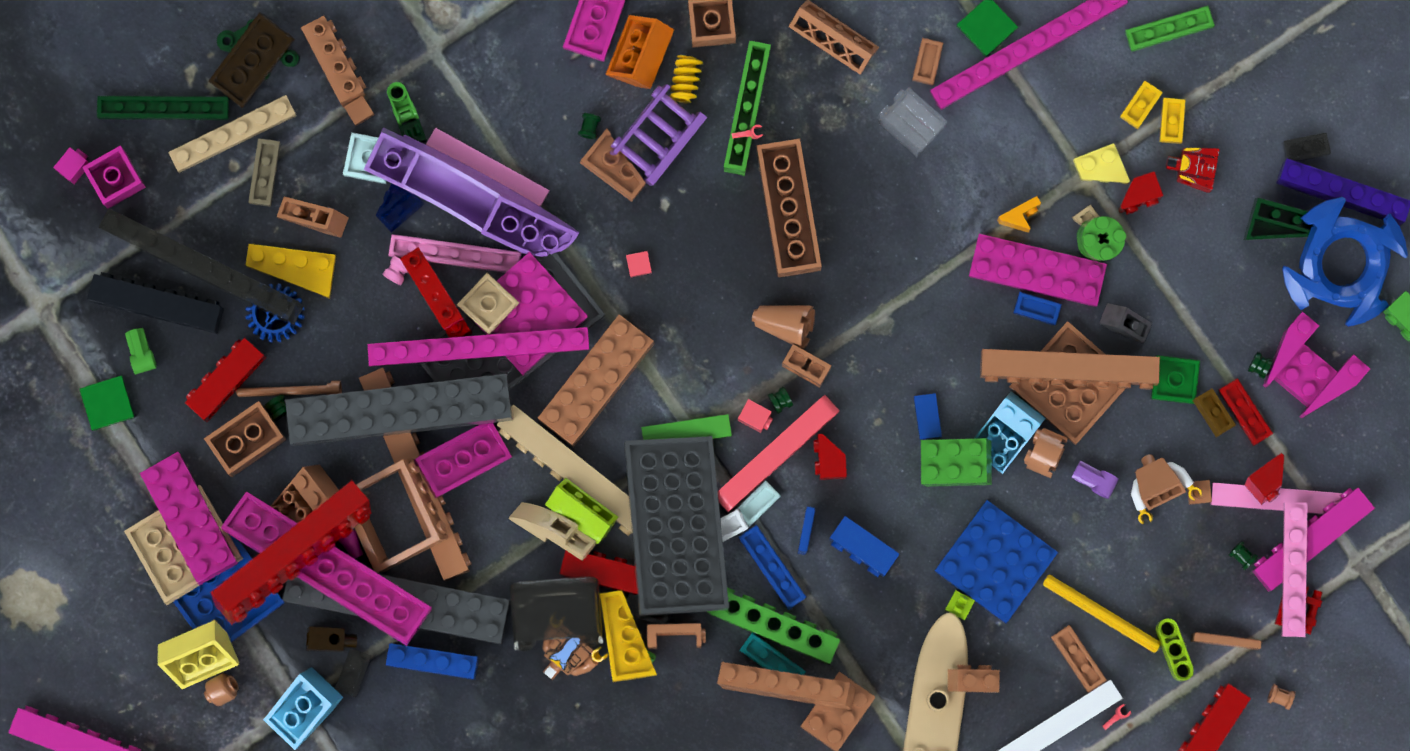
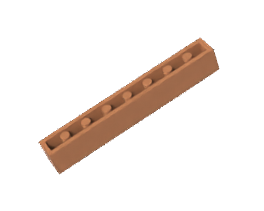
[980,349,1160,389]

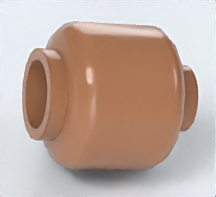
[204,673,239,706]

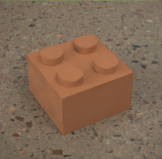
[688,0,736,47]

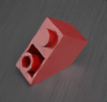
[1118,171,1163,214]
[813,434,847,480]

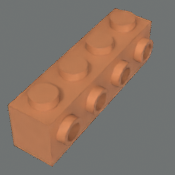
[301,16,367,107]

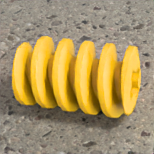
[669,55,703,103]

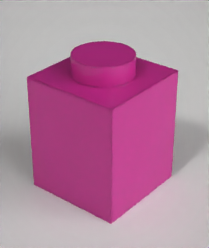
[53,147,89,184]

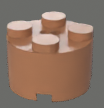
[1024,428,1068,478]

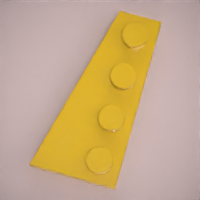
[246,244,336,299]
[600,590,657,682]

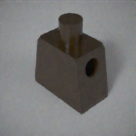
[306,627,357,652]

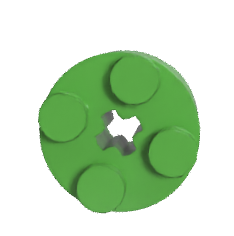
[1077,216,1126,261]

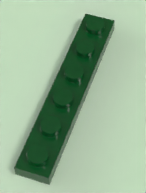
[97,96,229,120]

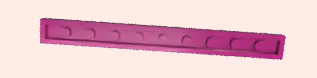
[930,0,1128,110]
[368,327,590,367]

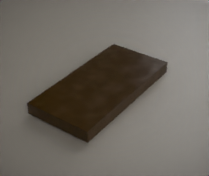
[208,12,295,108]

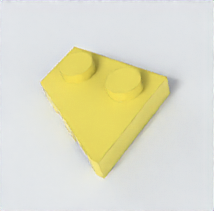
[1073,143,1130,184]

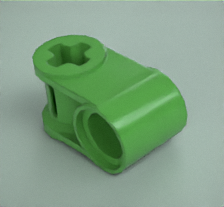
[387,82,419,126]

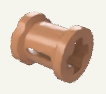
[1267,684,1296,710]

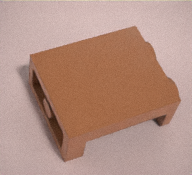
[647,624,706,650]

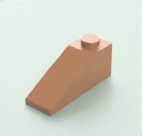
[277,197,349,238]

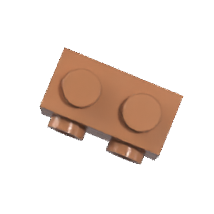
[948,665,999,692]

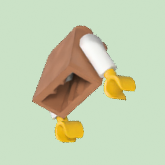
[1131,455,1202,524]

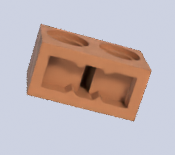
[782,344,831,388]

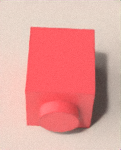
[738,399,773,433]

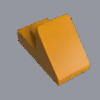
[997,196,1041,232]

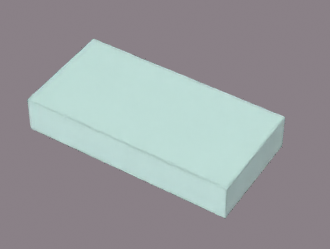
[734,480,781,527]

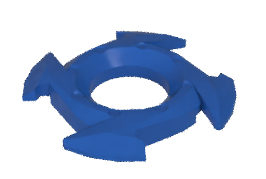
[1282,197,1408,327]

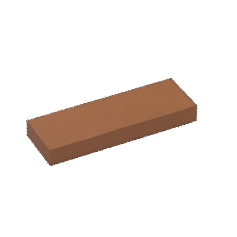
[1051,625,1107,693]
[1191,632,1261,650]

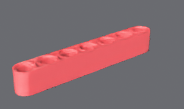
[718,395,840,513]

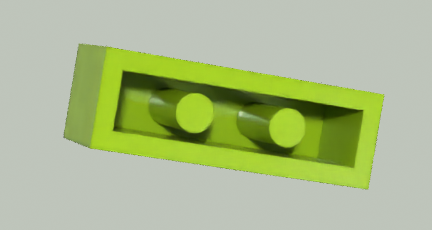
[545,478,619,544]

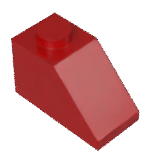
[1245,453,1284,505]

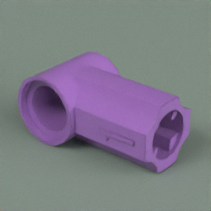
[1071,461,1119,499]

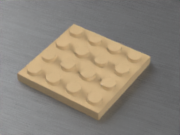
[124,485,243,605]

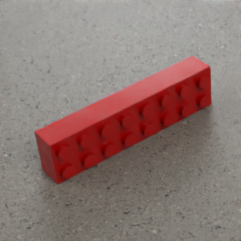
[210,481,371,625]

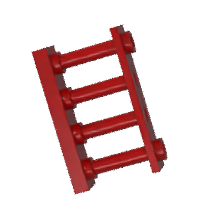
[400,247,472,338]

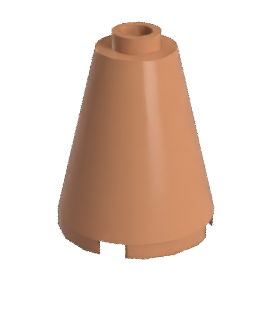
[752,305,815,349]

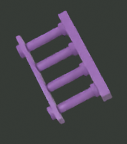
[610,84,707,186]

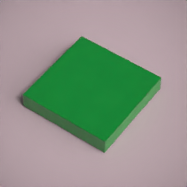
[957,0,1018,57]
[1151,355,1200,405]
[79,375,135,431]

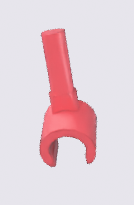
[732,125,763,139]
[1102,704,1131,730]

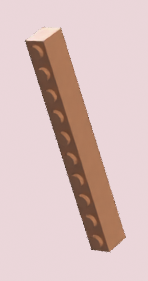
[359,368,472,582]

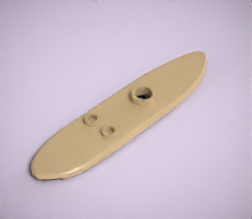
[903,613,968,751]

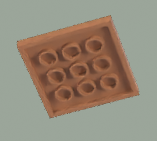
[1009,321,1126,445]

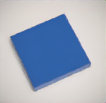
[797,507,815,555]

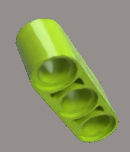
[1155,618,1194,681]

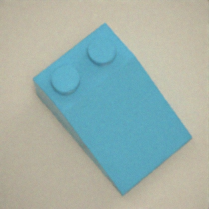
[264,667,343,750]

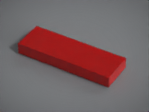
[1218,378,1273,446]

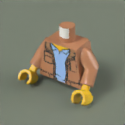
[542,611,608,680]

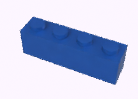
[386,643,479,680]

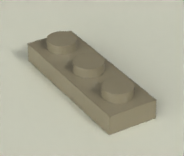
[248,139,281,207]

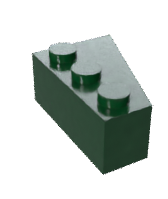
[1243,198,1314,240]

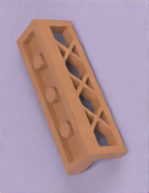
[789,0,879,75]

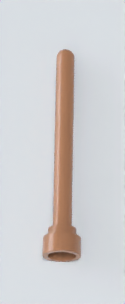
[236,380,342,397]

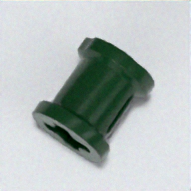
[578,113,601,140]
[1228,541,1258,570]

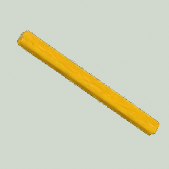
[1043,575,1161,653]

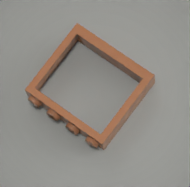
[354,458,449,573]

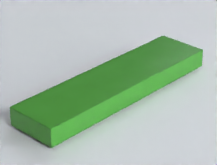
[1125,6,1215,52]
[641,414,732,440]

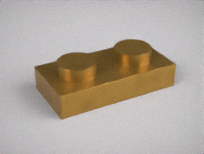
[1192,388,1236,437]

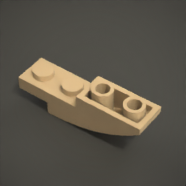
[509,502,596,561]

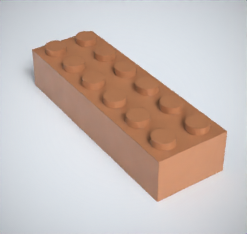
[756,139,822,278]
[538,314,654,448]

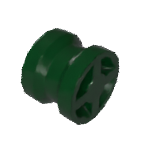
[1248,352,1274,379]
[768,387,793,414]
[264,394,287,421]

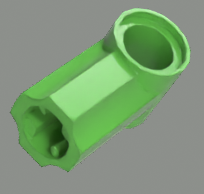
[125,328,157,375]

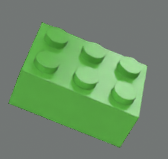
[921,438,992,487]

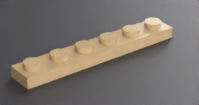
[168,95,296,173]

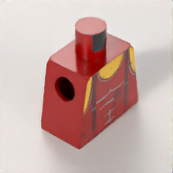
[1166,148,1220,193]

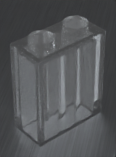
[879,87,948,157]

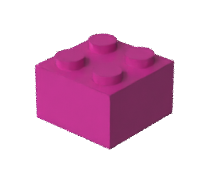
[82,146,146,209]

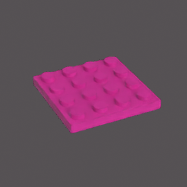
[475,252,588,376]

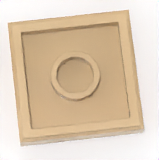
[457,273,519,335]

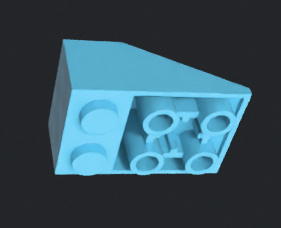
[974,391,1045,474]

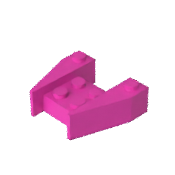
[1263,312,1370,418]

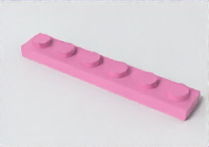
[1282,503,1307,637]

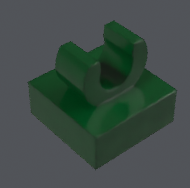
[399,119,427,143]

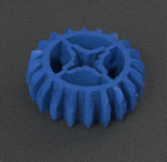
[245,284,305,343]

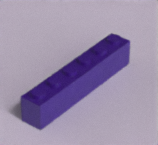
[1276,158,1410,226]

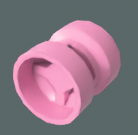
[382,256,408,285]

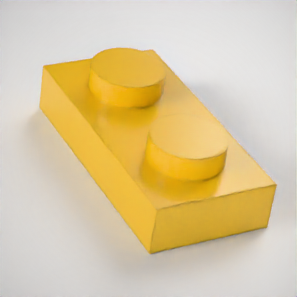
[1120,81,1163,129]
[1159,98,1185,144]

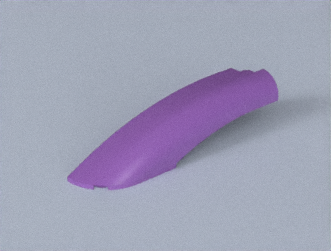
[364,127,579,257]

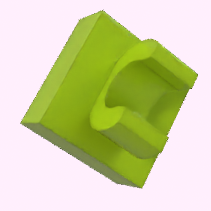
[945,590,975,620]

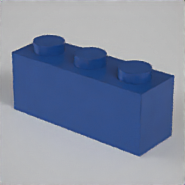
[829,516,899,577]

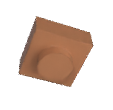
[1187,480,1212,505]

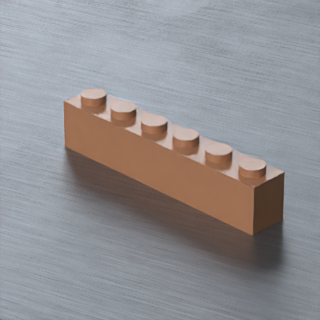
[717,662,856,710]

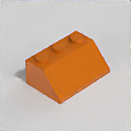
[605,15,674,89]

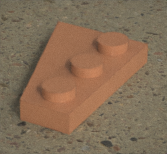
[580,129,646,202]

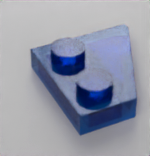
[376,183,424,233]

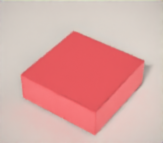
[626,251,652,278]

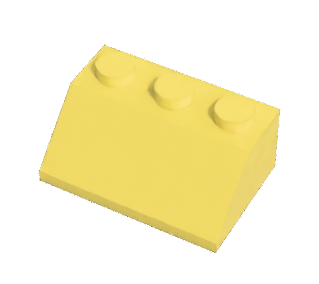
[158,620,239,689]

